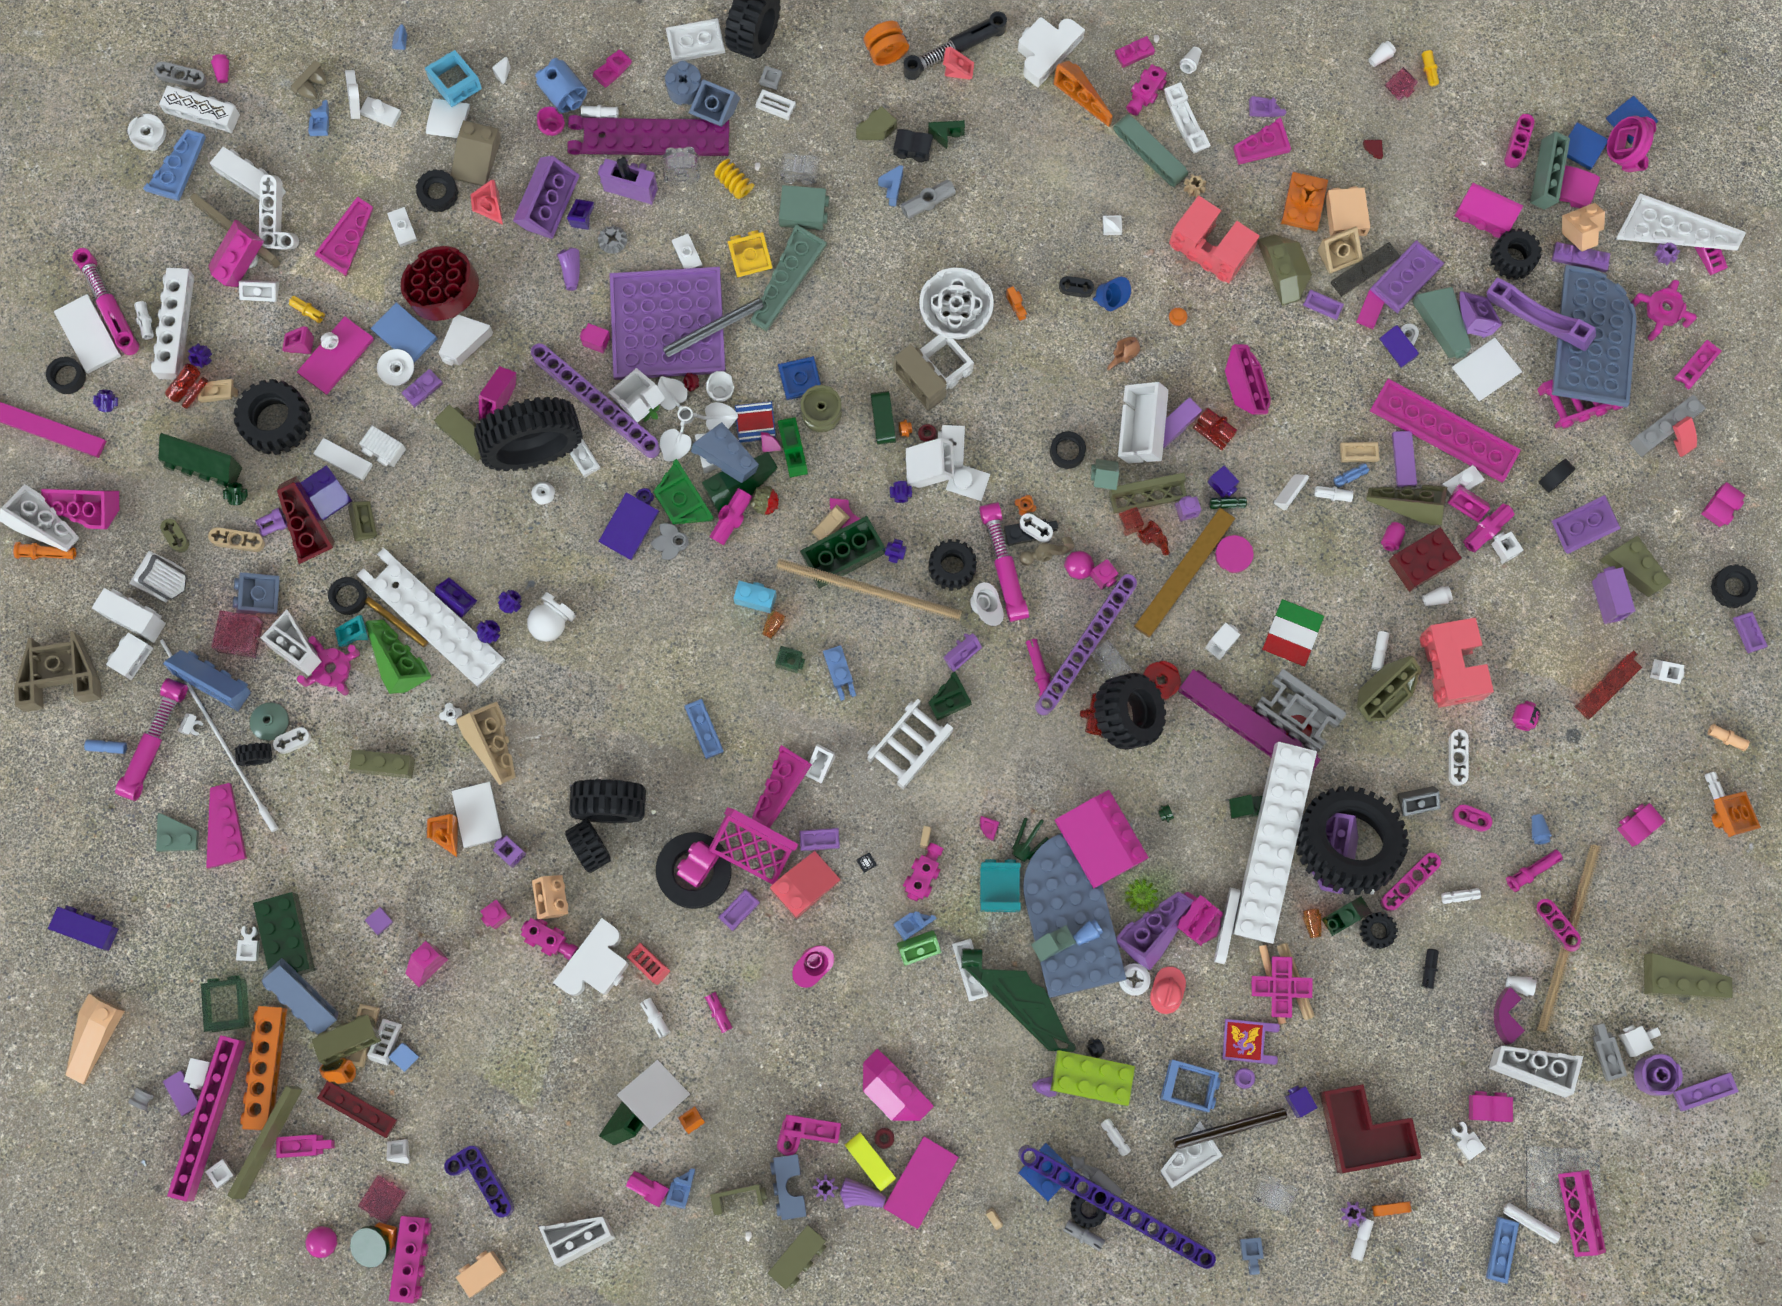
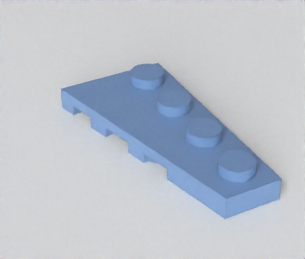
[143,129,206,201]

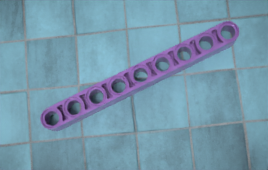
[531,343,660,458]
[1035,574,1137,715]

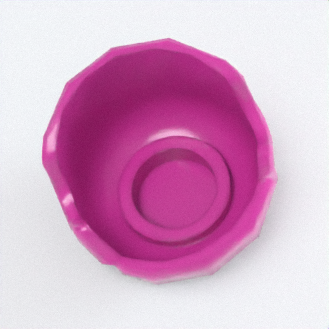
[537,107,565,136]
[1064,551,1094,580]
[305,1226,337,1258]

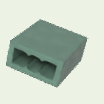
[779,185,829,230]

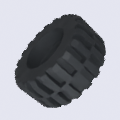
[724,0,781,59]
[233,379,312,455]
[1094,673,1166,750]
[569,779,646,823]

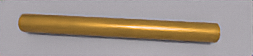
[365,597,428,648]

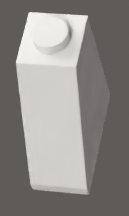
[439,315,493,366]

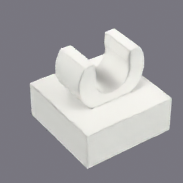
[178,714,203,735]

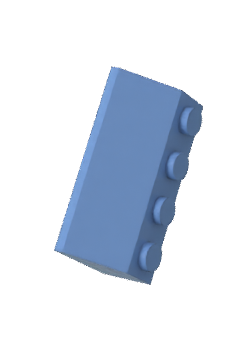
[163,650,251,711]

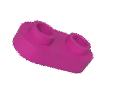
[1452,805,1492,832]
[777,1115,801,1156]

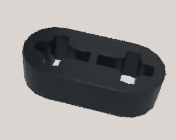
[1059,276,1094,298]

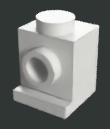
[1491,532,1523,564]
[1650,659,1685,684]

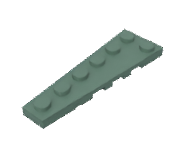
[751,224,827,332]

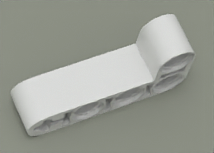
[259,175,299,249]

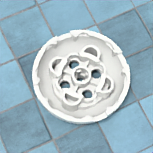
[919,268,994,340]

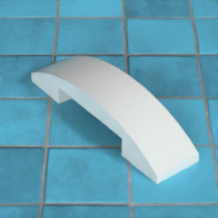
[1164,82,1211,153]

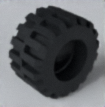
[1490,228,1542,280]
[929,539,977,591]
[565,819,611,873]

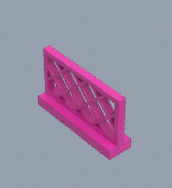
[708,807,798,885]

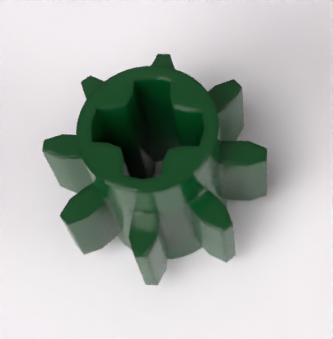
[223,482,248,505]

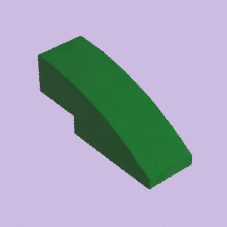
[777,417,808,478]

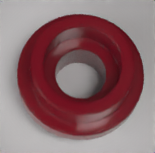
[683,373,699,392]
[918,424,937,442]
[874,1128,894,1149]

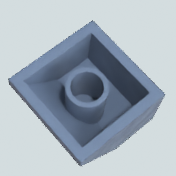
[689,79,740,127]

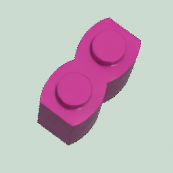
[1701,482,1745,527]
[1617,803,1665,847]
[677,841,719,887]
[1469,1091,1513,1122]

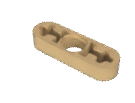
[208,527,265,552]

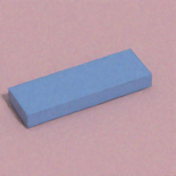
[684,699,724,759]
[1486,1217,1519,1284]

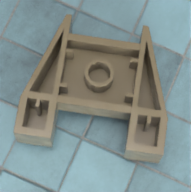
[14,631,102,712]

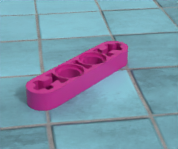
[1380,853,1441,911]

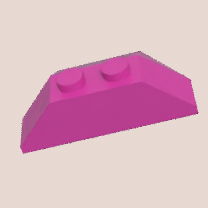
[1225,344,1271,415]
[863,1049,934,1121]

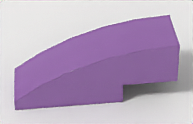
[1163,397,1202,449]

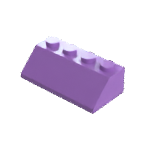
[513,156,580,239]

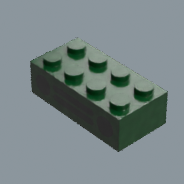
[253,892,315,975]

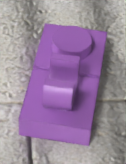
[402,369,443,408]
[943,633,982,672]

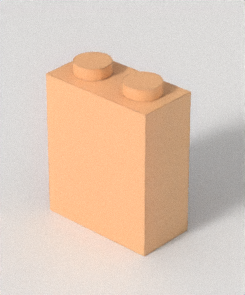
[1325,186,1370,236]

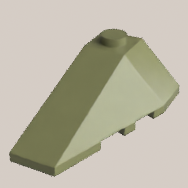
[1366,485,1448,526]

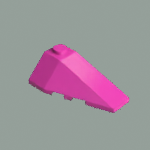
[41,489,120,529]

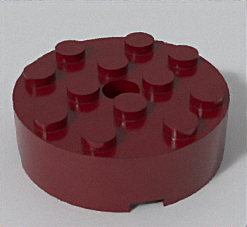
[401,246,479,321]

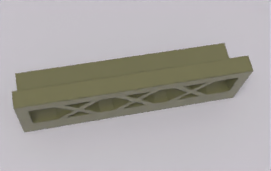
[1109,473,1187,514]

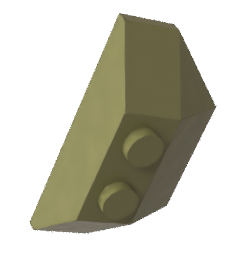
[1257,234,1312,306]
[1357,656,1422,721]

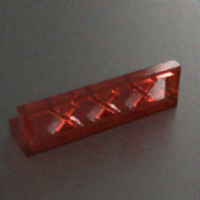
[1574,650,1643,720]

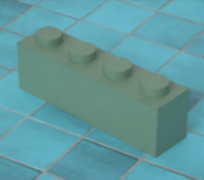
[1530,131,1570,210]

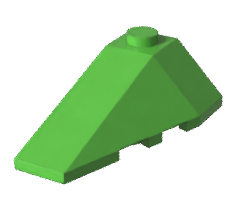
[365,620,431,694]

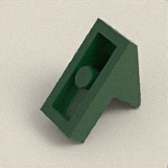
[928,120,965,149]
[1229,795,1263,819]

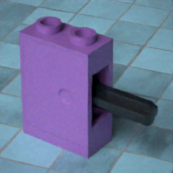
[598,157,658,205]

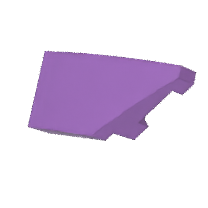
[1249,96,1286,117]

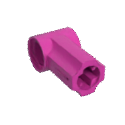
[626,1171,669,1207]

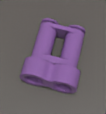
[255,507,288,537]

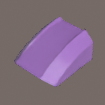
[1459,291,1502,338]

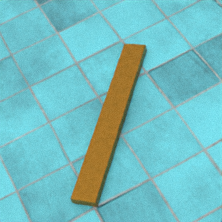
[1134,508,1235,638]

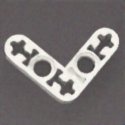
[345,70,360,119]

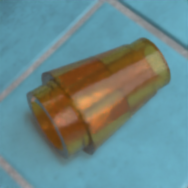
[762,609,786,639]
[1302,908,1322,938]

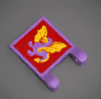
[1222,1019,1280,1065]

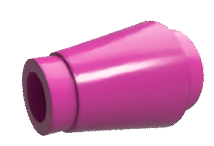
[211,54,229,83]

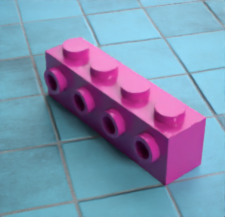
[389,1215,431,1303]

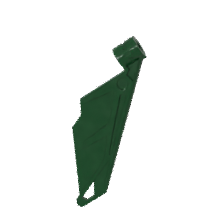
[961,948,1076,1052]

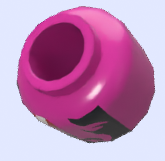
[1512,701,1541,731]

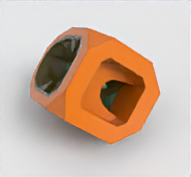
[319,1058,356,1084]

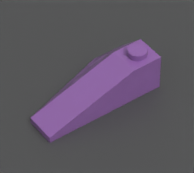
[1116,891,1194,970]

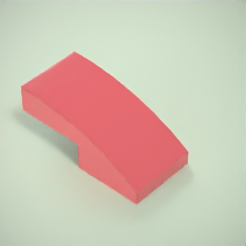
[1672,416,1697,457]

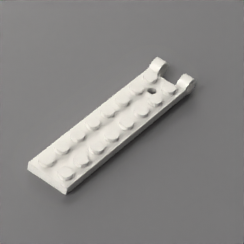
[357,548,505,688]

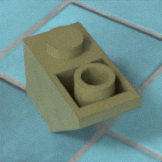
[856,106,897,140]

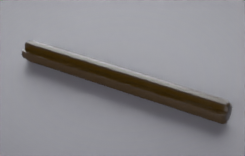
[1173,1108,1287,1150]

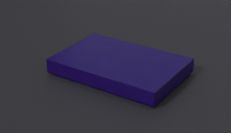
[598,492,660,560]

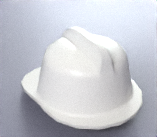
[970,582,1004,626]

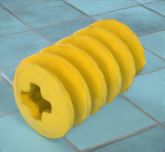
[714,159,754,199]

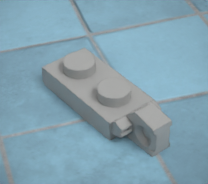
[1593,1023,1627,1081]

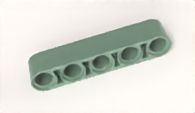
[1113,114,1188,187]

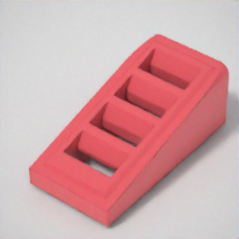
[627,943,670,985]

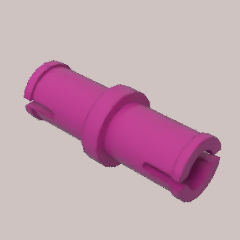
[704,992,733,1033]

